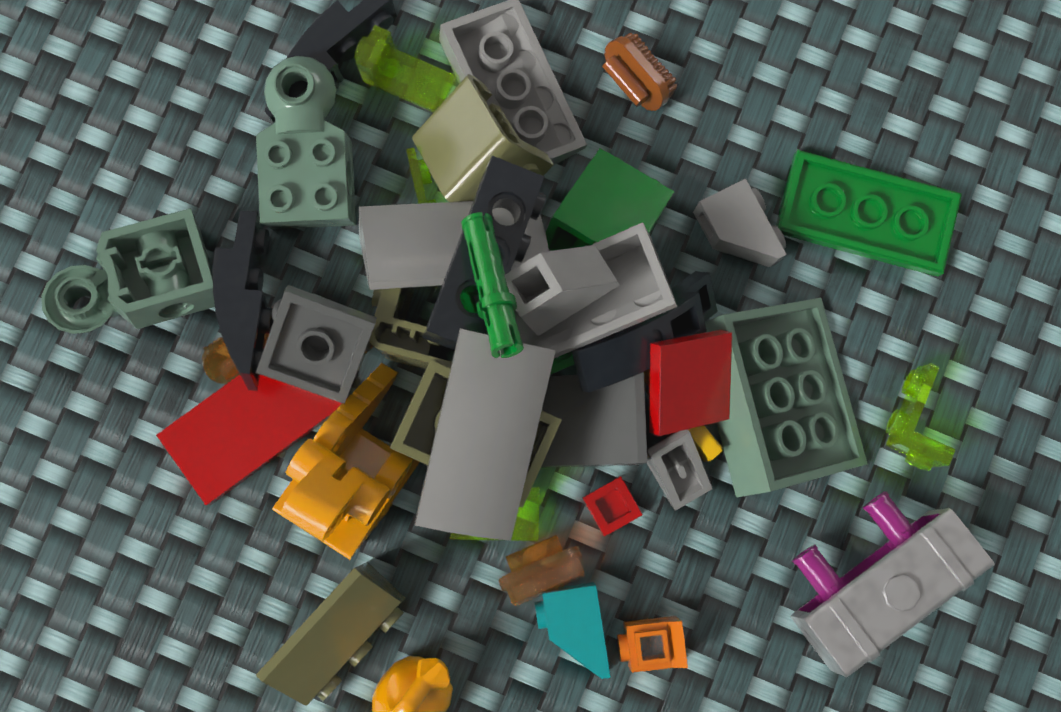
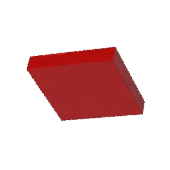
[649,330,732,436]

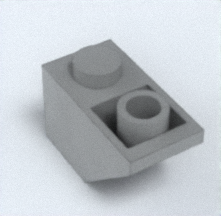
[693,179,787,267]
[505,245,620,336]

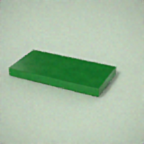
[776,150,962,277]

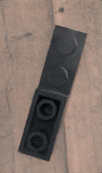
[265,0,397,123]
[213,210,274,391]
[571,271,718,392]

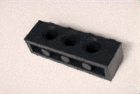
[422,156,547,350]

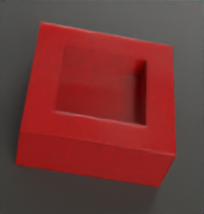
[582,476,643,537]

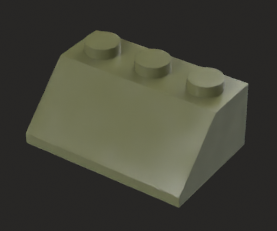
[256,562,405,706]

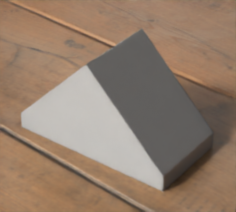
[647,429,712,511]

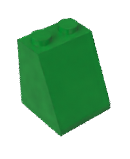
[545,148,674,251]

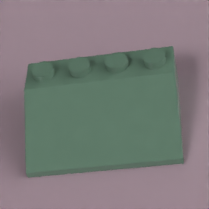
[705,298,868,498]

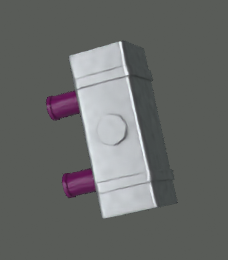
[790,491,995,677]

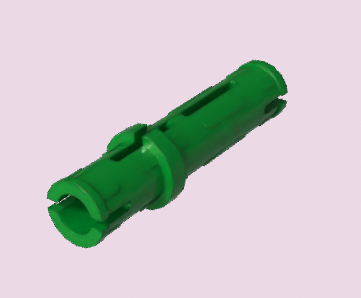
[461,212,524,358]

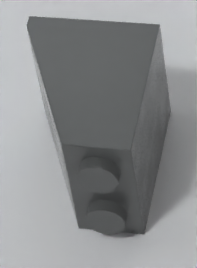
[541,372,647,468]

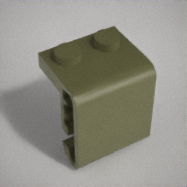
[412,74,554,202]
[369,287,452,370]

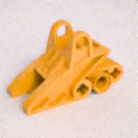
[272,363,420,560]

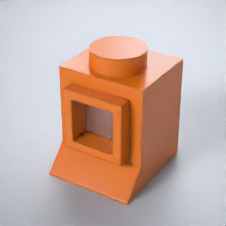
[617,616,688,673]

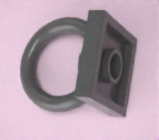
[256,285,377,404]

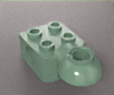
[256,56,356,229]
[41,208,215,334]

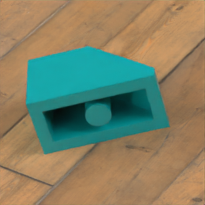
[534,582,611,679]

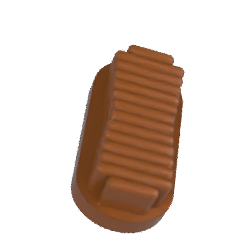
[602,33,677,111]

